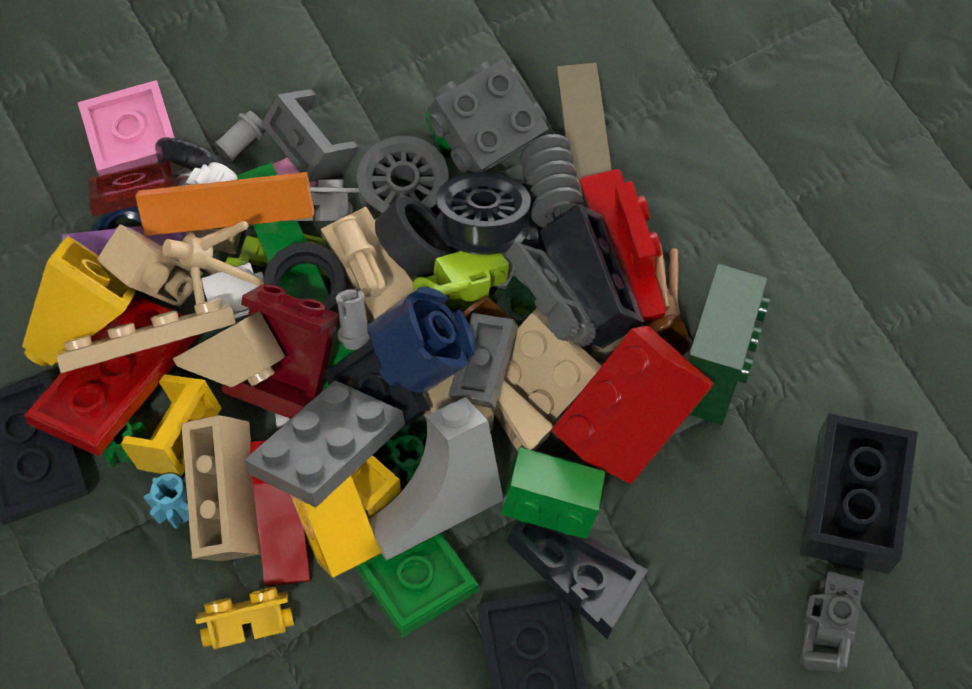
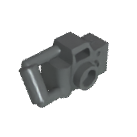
[799,572,864,673]

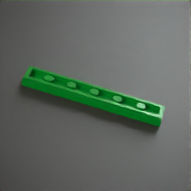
[237,162,354,391]

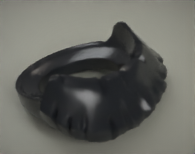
[155,137,217,170]

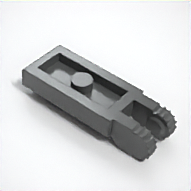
[505,243,596,347]

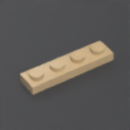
[56,299,236,373]

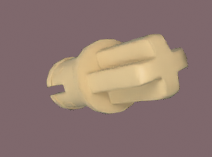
[332,216,386,298]

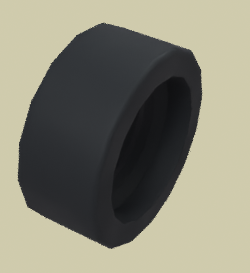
[375,196,456,278]
[263,242,346,313]

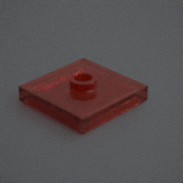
[88,160,175,216]

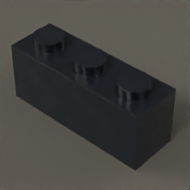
[540,204,644,349]

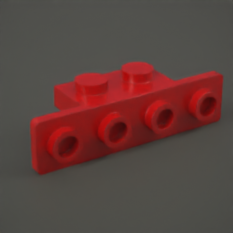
[580,169,666,321]

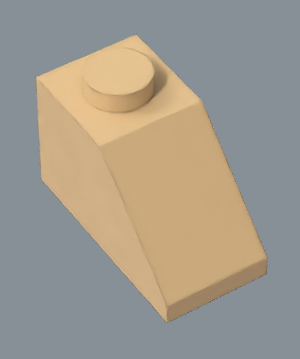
[173,312,285,387]

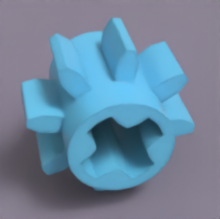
[144,474,189,528]

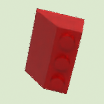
[551,326,714,484]

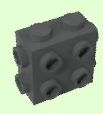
[427,59,549,174]

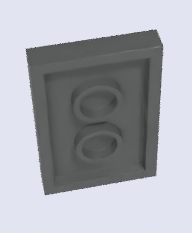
[244,380,405,508]

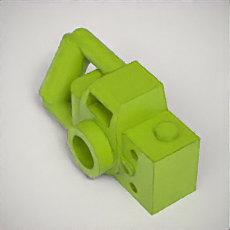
[412,251,509,302]

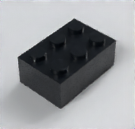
[800,413,918,574]

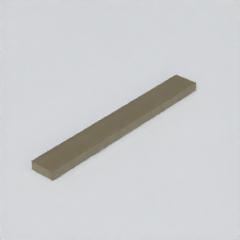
[557,62,627,359]

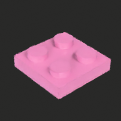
[78,80,175,179]

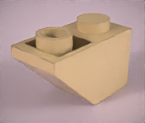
[97,224,203,308]

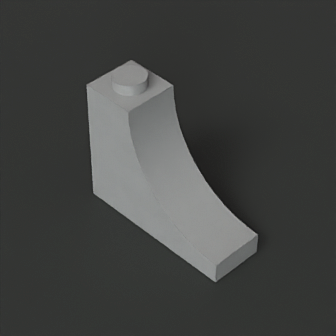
[368,397,503,560]

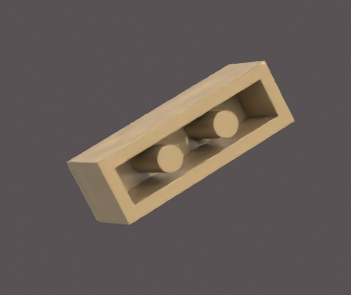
[181,415,261,561]

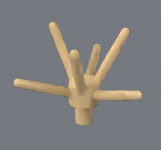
[162,221,263,305]

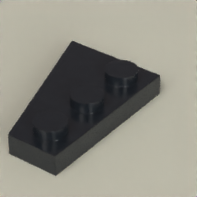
[506,520,648,639]

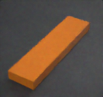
[135,172,315,236]

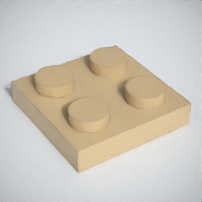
[503,308,601,424]

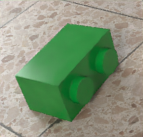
[500,447,605,539]

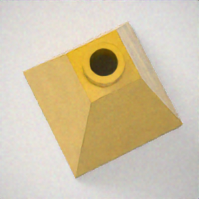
[22,235,136,366]

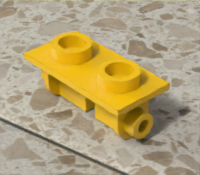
[196,587,294,650]

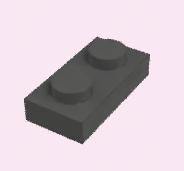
[448,313,518,409]

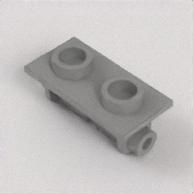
[285,180,360,222]

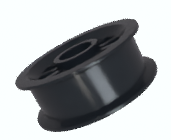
[435,172,531,255]

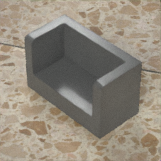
[261,89,359,182]

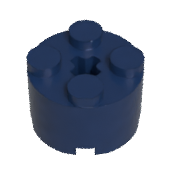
[367,287,475,393]

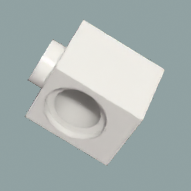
[201,263,264,319]

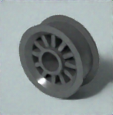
[357,136,449,220]

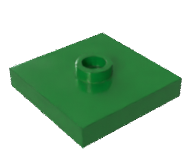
[353,533,479,638]

